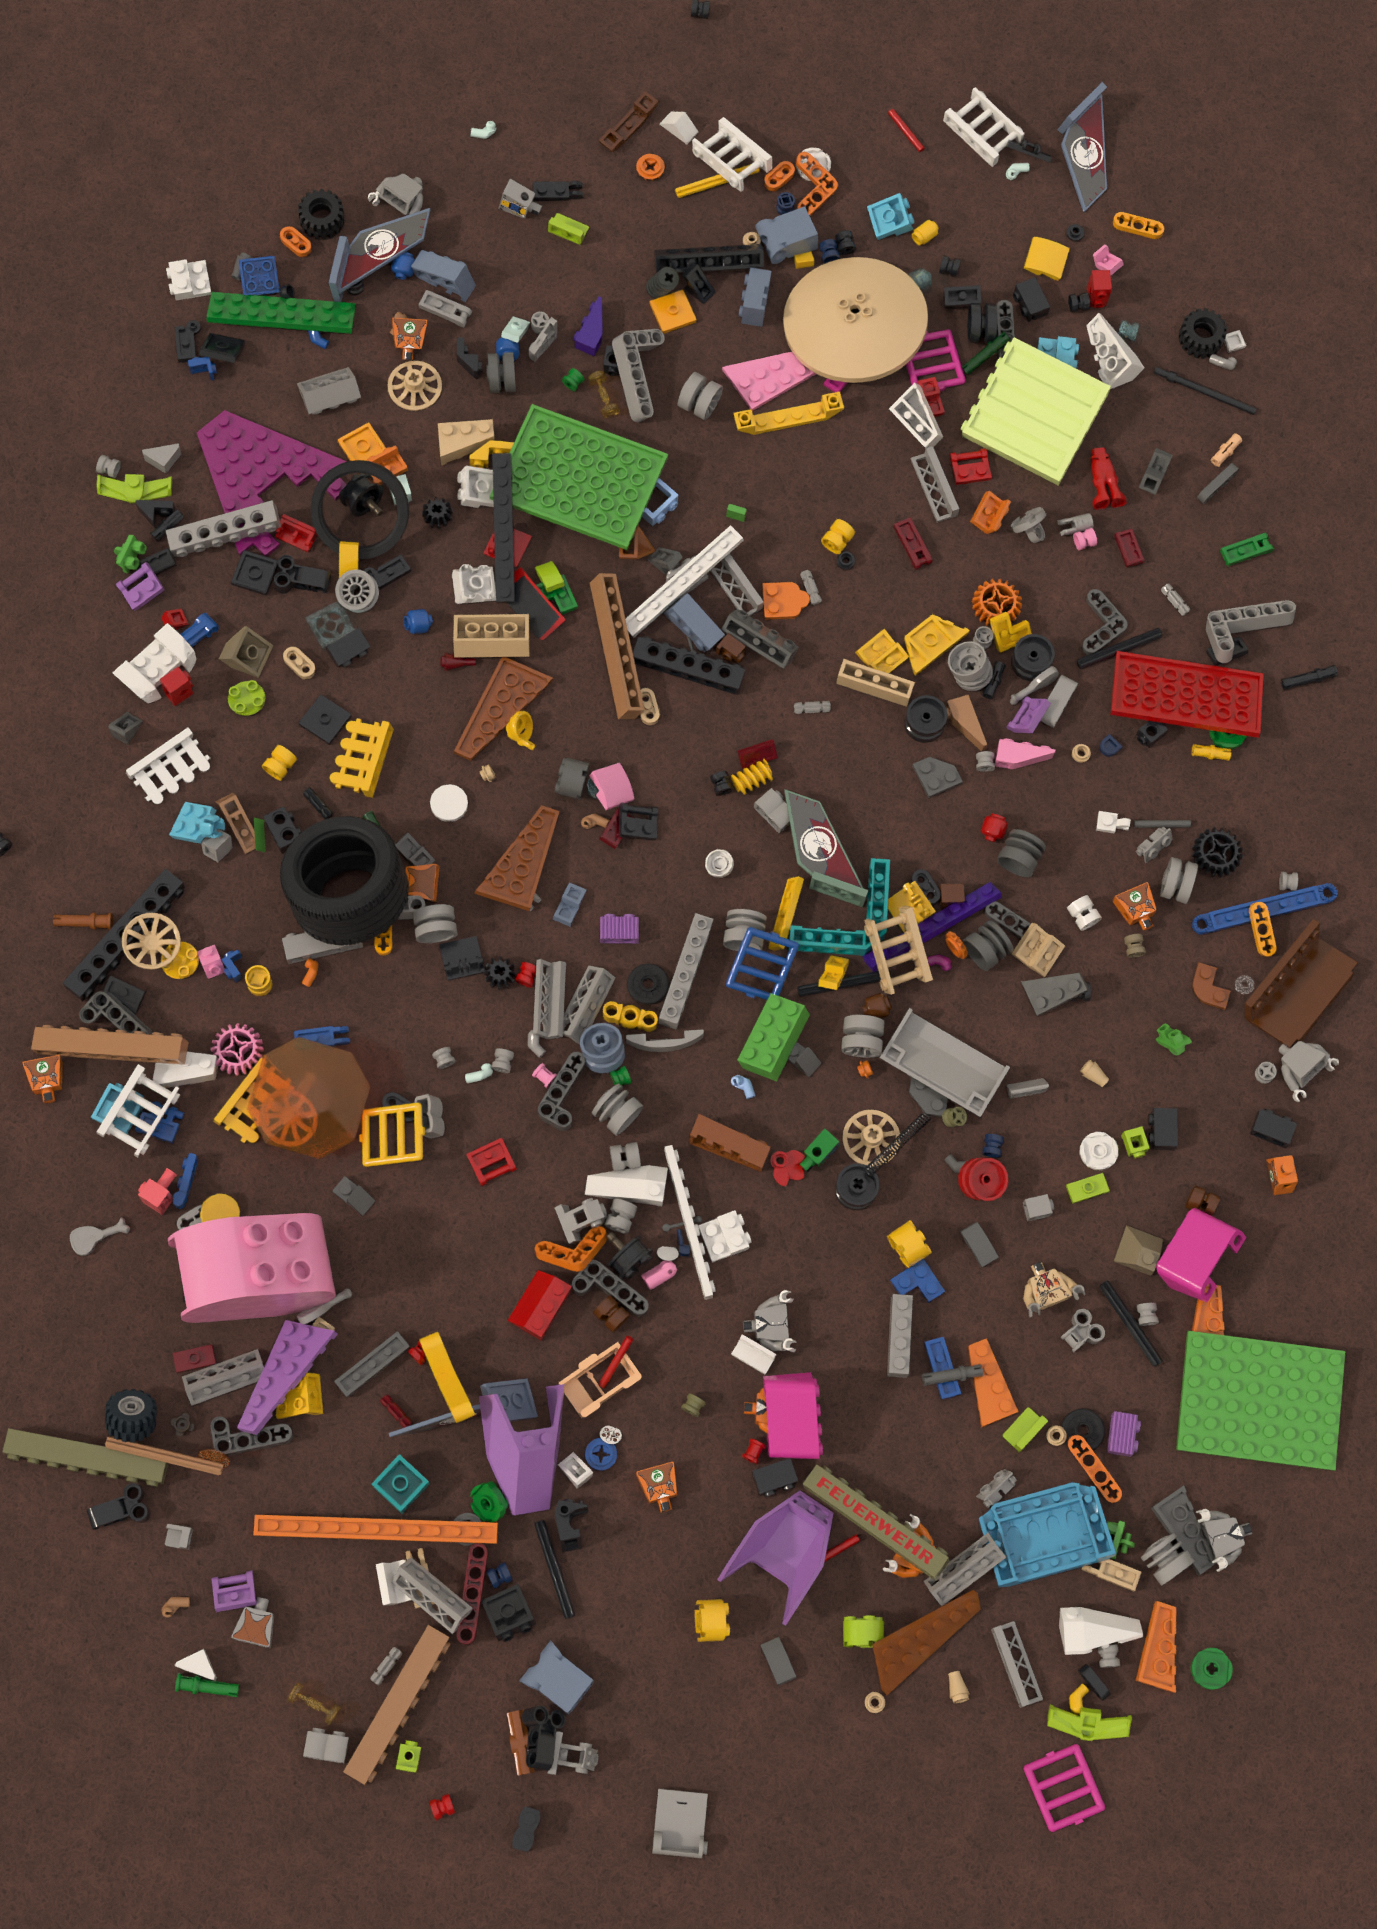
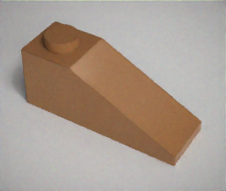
[946,695,987,752]
[216,793,255,854]

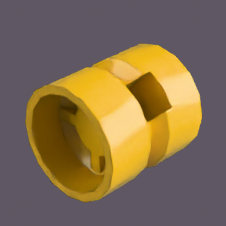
[821,519,855,554]
[262,745,297,781]
[245,965,273,996]

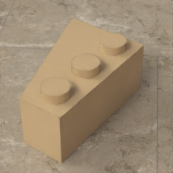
[438,419,494,466]

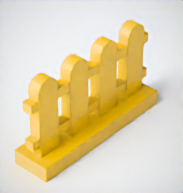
[330,718,394,798]
[213,1057,294,1143]

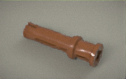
[53,913,114,930]

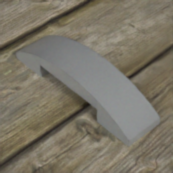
[626,1030,704,1052]

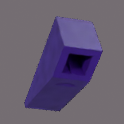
[573,296,602,357]

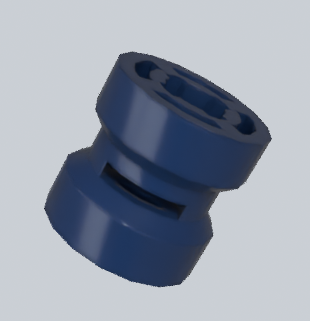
[776,192,795,215]
[819,239,840,264]
[982,1134,1004,1158]
[486,1562,513,1589]

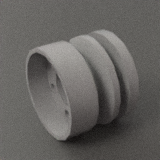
[948,642,993,691]
[723,909,767,951]
[592,1084,644,1136]
[1140,1533,1195,1586]

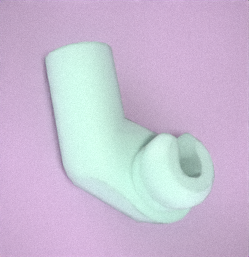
[471,121,496,139]
[1006,163,1029,180]
[465,1063,493,1083]

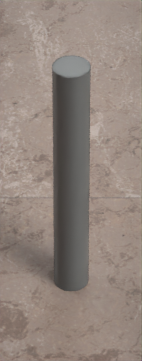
[1134,820,1191,828]

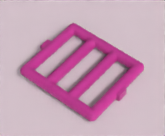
[906,329,966,391]
[1023,1744,1105,1832]

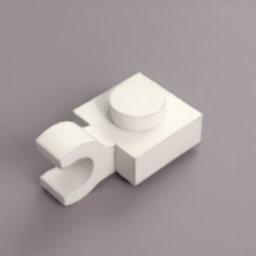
[1096,811,1131,834]

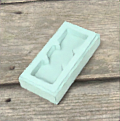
[501,316,530,343]

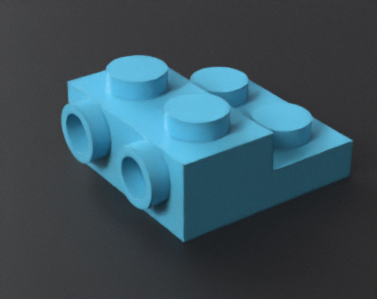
[867,193,915,240]
[1038,336,1079,368]
[91,1083,144,1134]

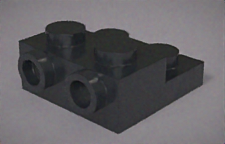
[481,1584,536,1642]

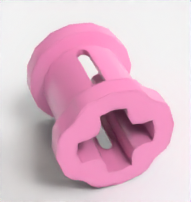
[532,1063,557,1089]

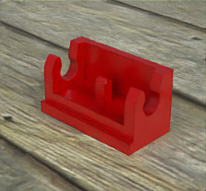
[275,514,318,553]

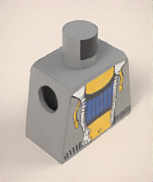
[498,179,542,218]

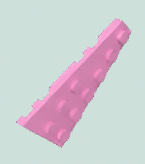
[722,352,816,411]

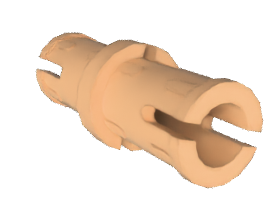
[1211,434,1242,467]

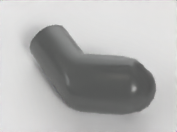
[944,1154,968,1174]

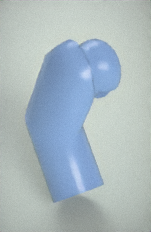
[731,1075,756,1099]

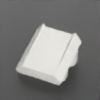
[452,564,496,604]

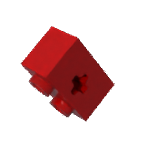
[1087,270,1112,308]
[160,667,193,706]

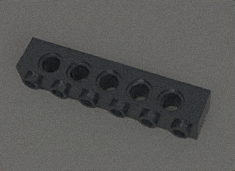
[654,244,764,273]
[633,637,745,695]

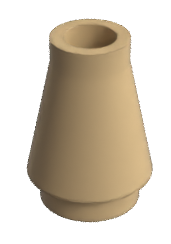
[1080,1060,1109,1087]
[948,1671,970,1703]

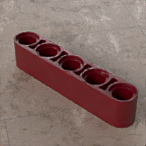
[457,1543,488,1645]

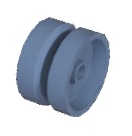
[580,1023,625,1073]

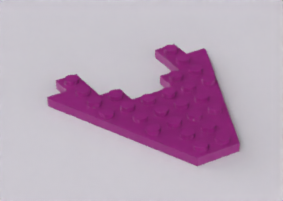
[197,410,347,557]

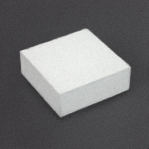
[1224,330,1246,353]

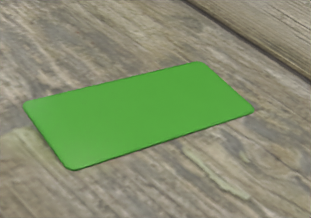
[254,818,266,853]

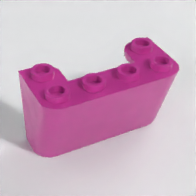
[1156,1208,1247,1302]
[763,1372,823,1459]

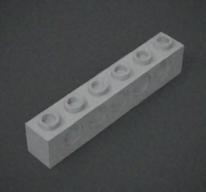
[166,501,281,557]
[659,913,714,1030]

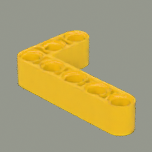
[419,1331,475,1424]

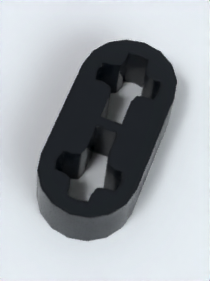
[1078,1664,1111,1701]

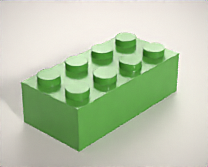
[738,993,810,1081]

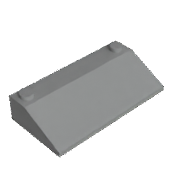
[880,1008,1010,1117]

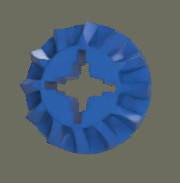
[585,1438,617,1471]

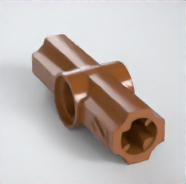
[507,1710,535,1776]

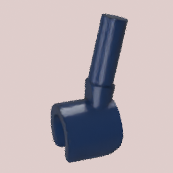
[676,1229,690,1257]

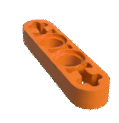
[1068,1435,1122,1503]

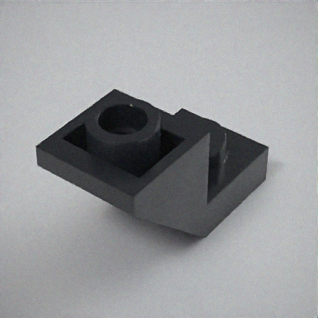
[456,337,482,379]

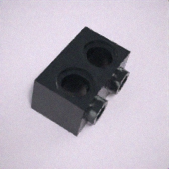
[263,806,302,854]

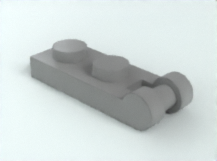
[419,290,472,328]

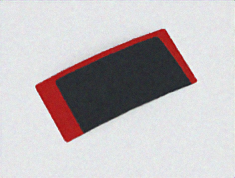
[507,567,565,640]

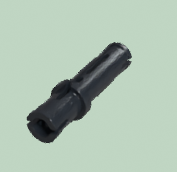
[1281,665,1338,690]

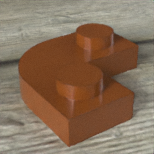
[1192,962,1231,1010]

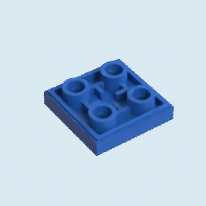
[239,256,279,295]

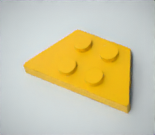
[904,614,969,676]

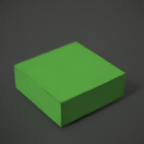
[726,504,747,522]

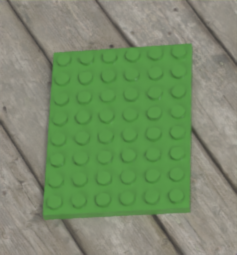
[490,404,668,550]
[1176,1331,1345,1471]

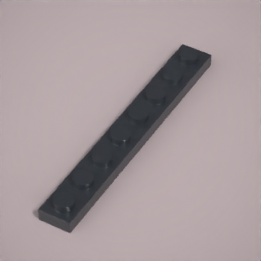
[492,453,515,603]

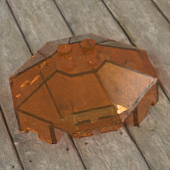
[247,1037,370,1159]

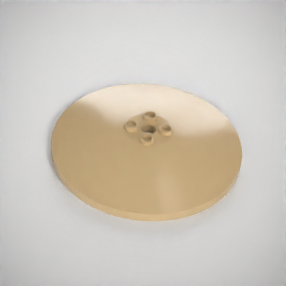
[783,257,928,383]

